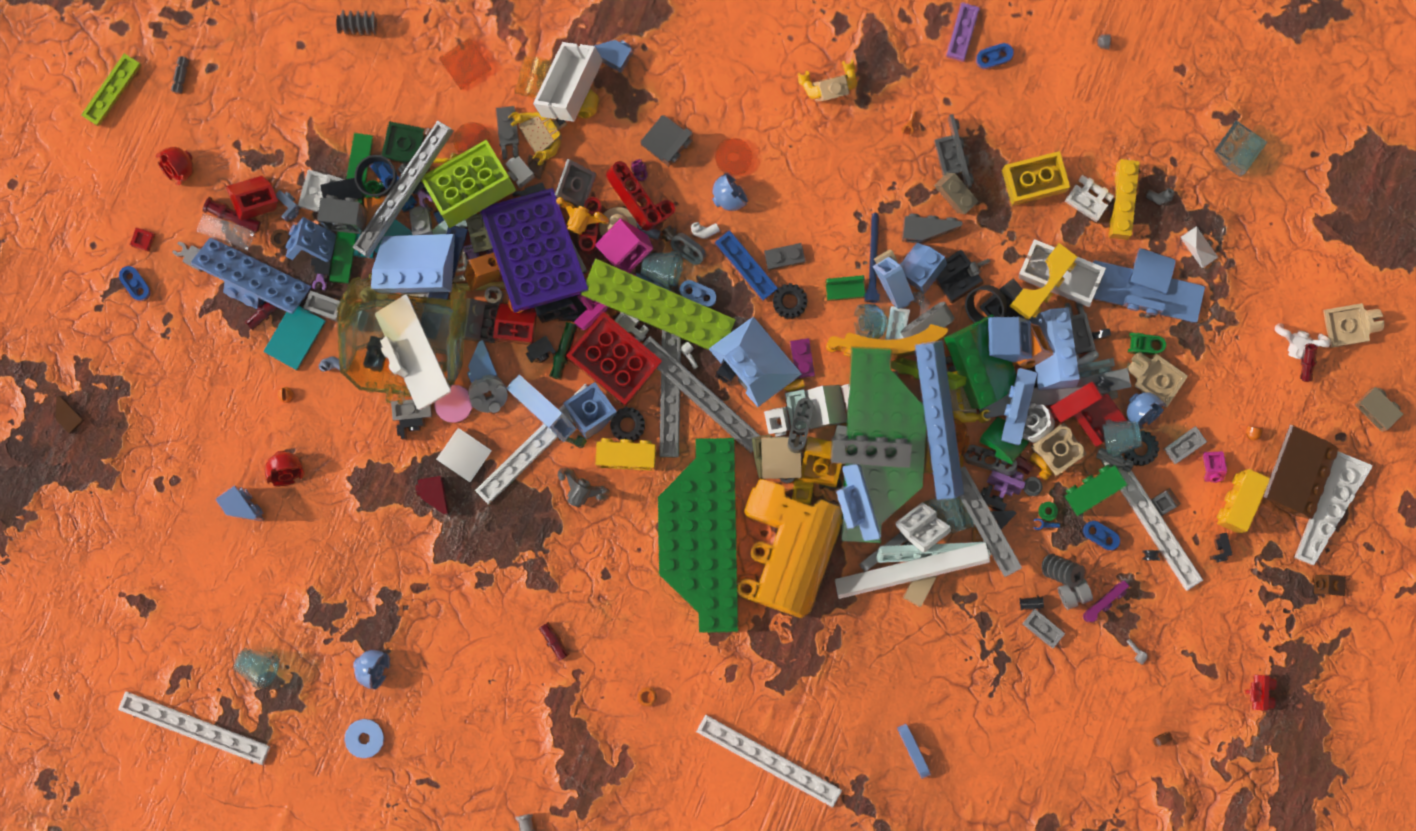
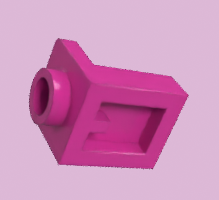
[1203,451,1227,483]

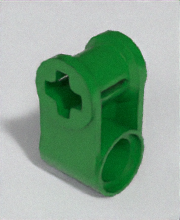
[1127,333,1166,355]

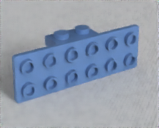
[191,238,311,314]
[1093,260,1205,323]

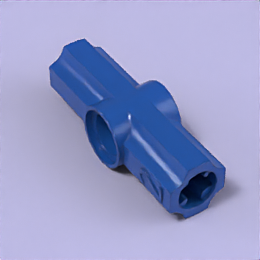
[370,162,417,213]

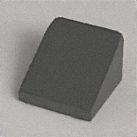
[1151,488,1180,516]

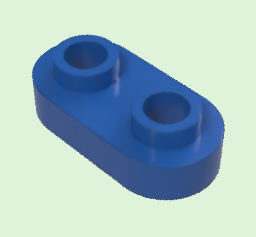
[976,43,1013,69]
[119,266,151,301]
[1083,521,1120,551]

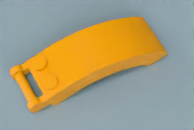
[826,324,948,359]

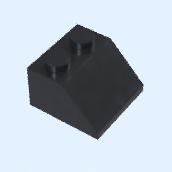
[980,278,1025,319]

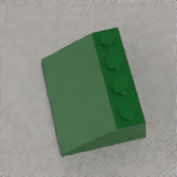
[944,315,1017,409]

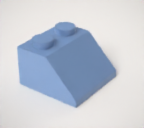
[900,243,947,294]

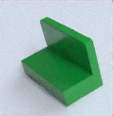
[825,275,865,301]

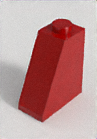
[1048,382,1102,424]

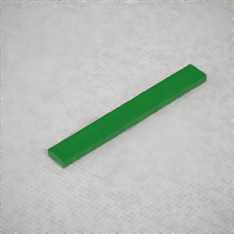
[329,133,374,284]

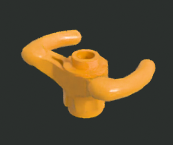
[556,197,610,235]

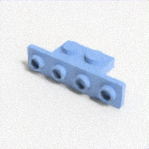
[1001,368,1037,445]
[837,464,881,541]

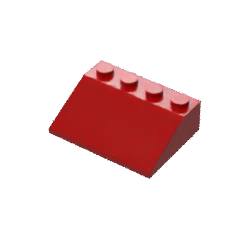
[566,312,662,407]

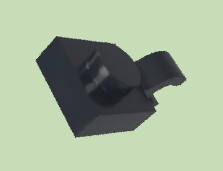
[513,182,545,197]

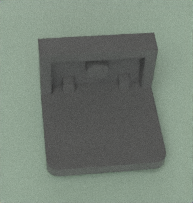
[641,115,693,167]

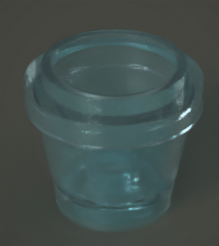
[641,251,683,289]
[1102,419,1142,458]
[234,648,279,690]

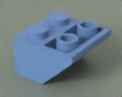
[988,317,1032,362]
[215,486,264,522]

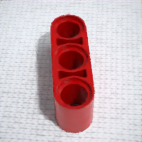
[579,197,602,254]

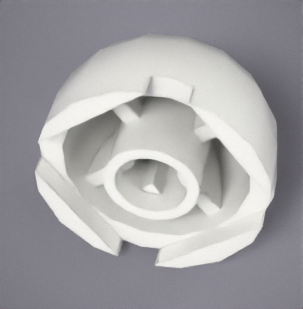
[1022,403,1055,443]

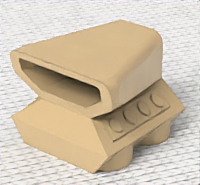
[1031,423,1087,476]

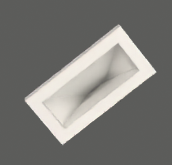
[1180,226,1218,268]

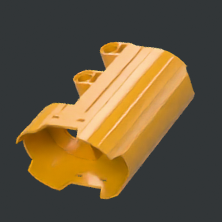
[738,479,843,618]

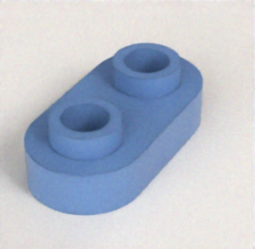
[680,280,716,308]

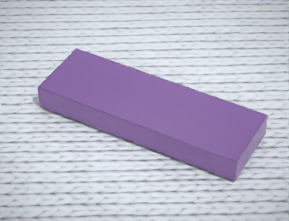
[946,3,980,62]

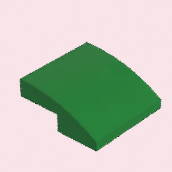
[979,417,1029,464]

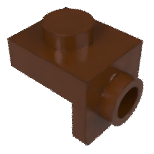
[1314,575,1346,596]

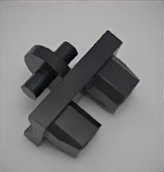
[363,336,386,372]

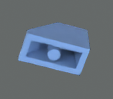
[594,40,632,73]
[467,340,498,383]

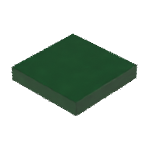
[381,121,425,164]

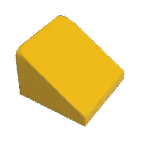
[792,479,814,504]

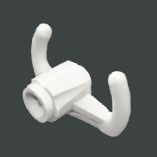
[1275,323,1331,359]

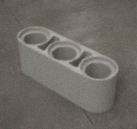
[900,302,955,338]

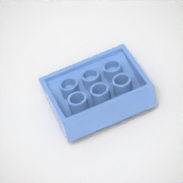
[371,234,455,293]

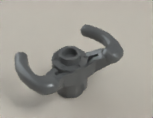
[557,467,610,507]

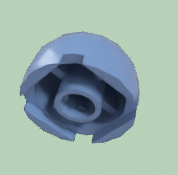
[712,172,748,211]
[1127,392,1166,430]
[353,650,390,690]

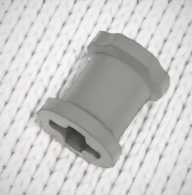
[485,286,503,305]
[515,814,536,831]

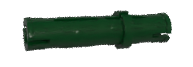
[549,322,578,380]

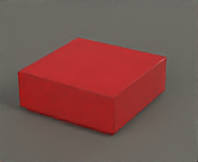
[130,227,155,252]

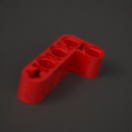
[606,161,675,231]

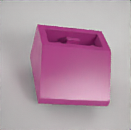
[595,218,653,273]

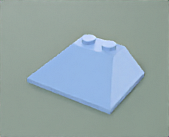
[709,317,802,407]

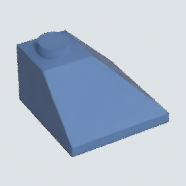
[563,382,617,440]

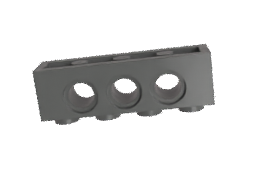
[831,434,912,468]

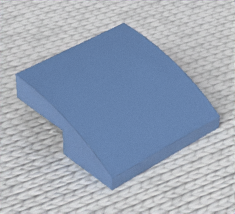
[1129,248,1176,294]

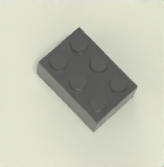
[317,195,368,234]

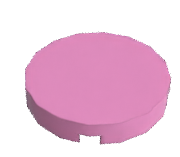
[434,385,472,423]

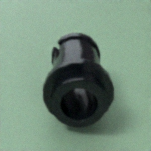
[1019,595,1044,610]

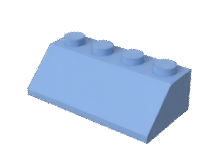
[1029,307,1080,390]

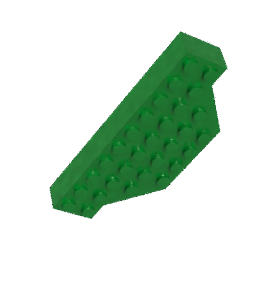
[841,346,926,543]
[658,438,738,633]

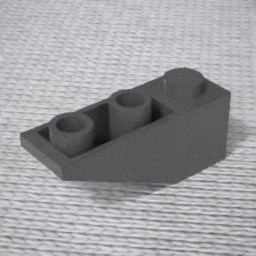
[902,214,962,244]

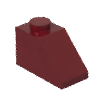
[415,476,449,515]

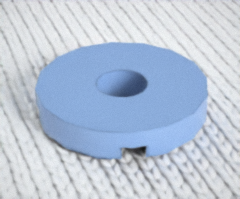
[344,719,384,758]

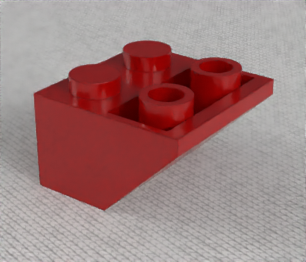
[226,175,278,221]
[493,303,537,345]

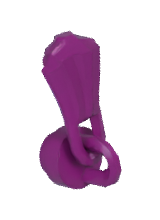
[622,159,648,181]

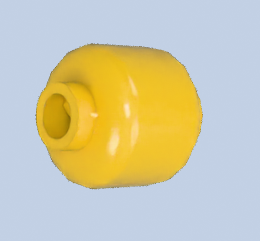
[577,89,599,118]

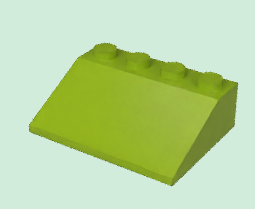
[421,139,516,229]

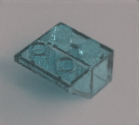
[1214,120,1267,177]

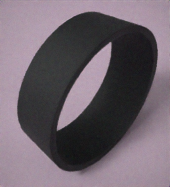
[354,155,397,197]
[965,285,1007,323]

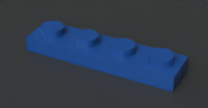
[715,230,778,301]

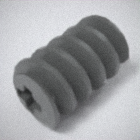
[336,10,377,36]
[1041,553,1086,588]

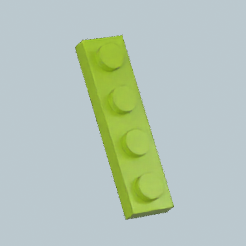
[81,53,141,127]
[890,357,967,390]

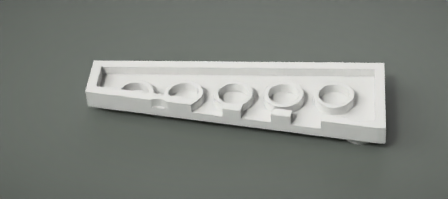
[1294,451,1373,565]

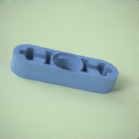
[897,724,931,779]

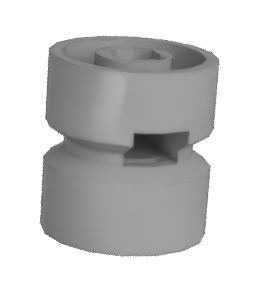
[1058,578,1093,610]

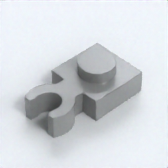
[173,242,201,271]

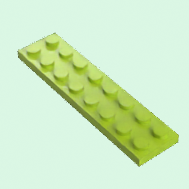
[580,259,735,351]

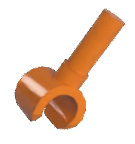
[902,110,916,136]

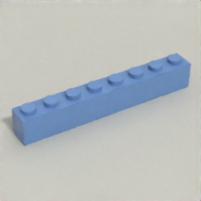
[915,340,964,499]

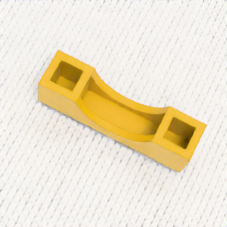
[1109,159,1140,240]
[1010,243,1077,320]

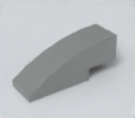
[304,291,368,331]

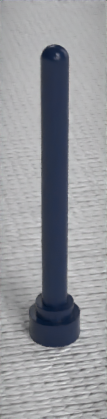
[864,212,880,303]

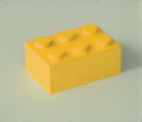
[1002,151,1070,206]
[595,438,656,471]
[1217,469,1270,534]

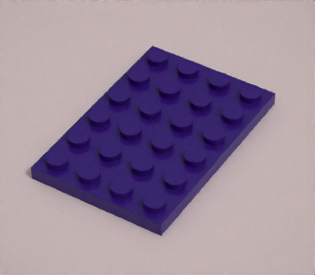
[480,188,588,313]

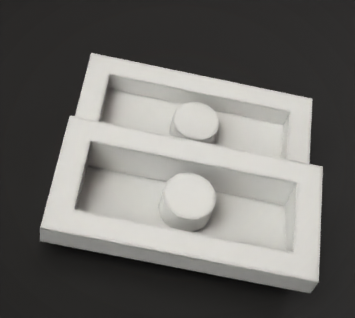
[297,169,345,212]
[436,428,492,482]
[895,502,951,553]

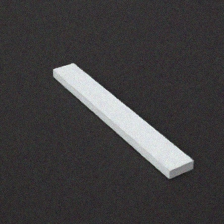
[475,384,588,504]
[1101,451,1203,591]
[835,543,990,599]
[118,691,271,765]
[696,715,842,807]

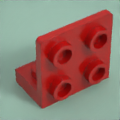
[1074,393,1129,447]

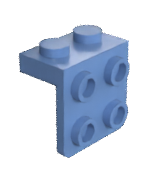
[286,217,336,262]

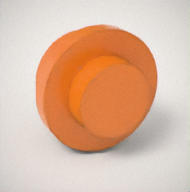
[637,687,657,707]

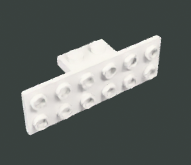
[375,295,451,410]

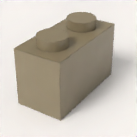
[934,173,978,214]
[1355,387,1403,432]

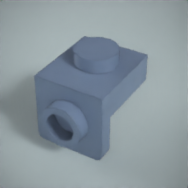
[276,190,300,222]

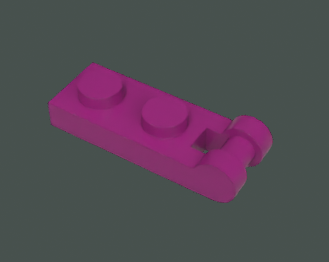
[1083,580,1129,622]

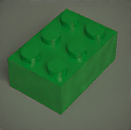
[1064,464,1127,516]

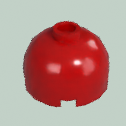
[156,147,193,185]
[265,451,305,487]

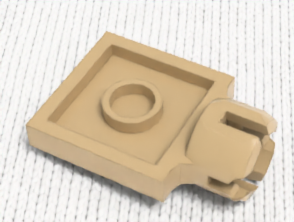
[1323,303,1384,348]
[1127,353,1188,408]

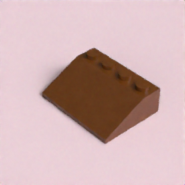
[1263,425,1339,520]

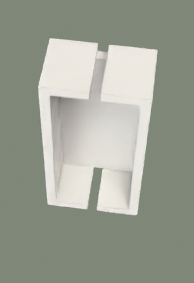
[533,42,603,122]
[1019,239,1106,307]

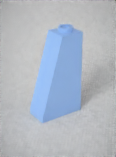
[506,375,577,442]

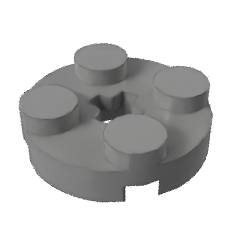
[468,375,508,413]

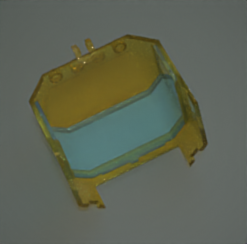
[337,273,467,404]

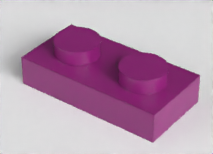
[790,338,815,379]

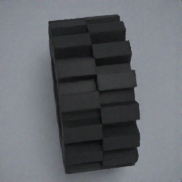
[773,283,807,319]
[610,407,645,442]
[1122,430,1160,466]

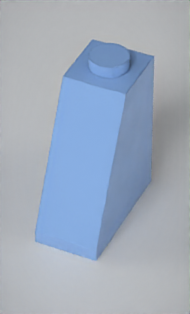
[873,257,914,309]

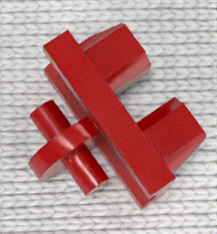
[1245,675,1277,711]

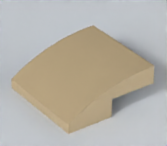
[761,436,801,479]

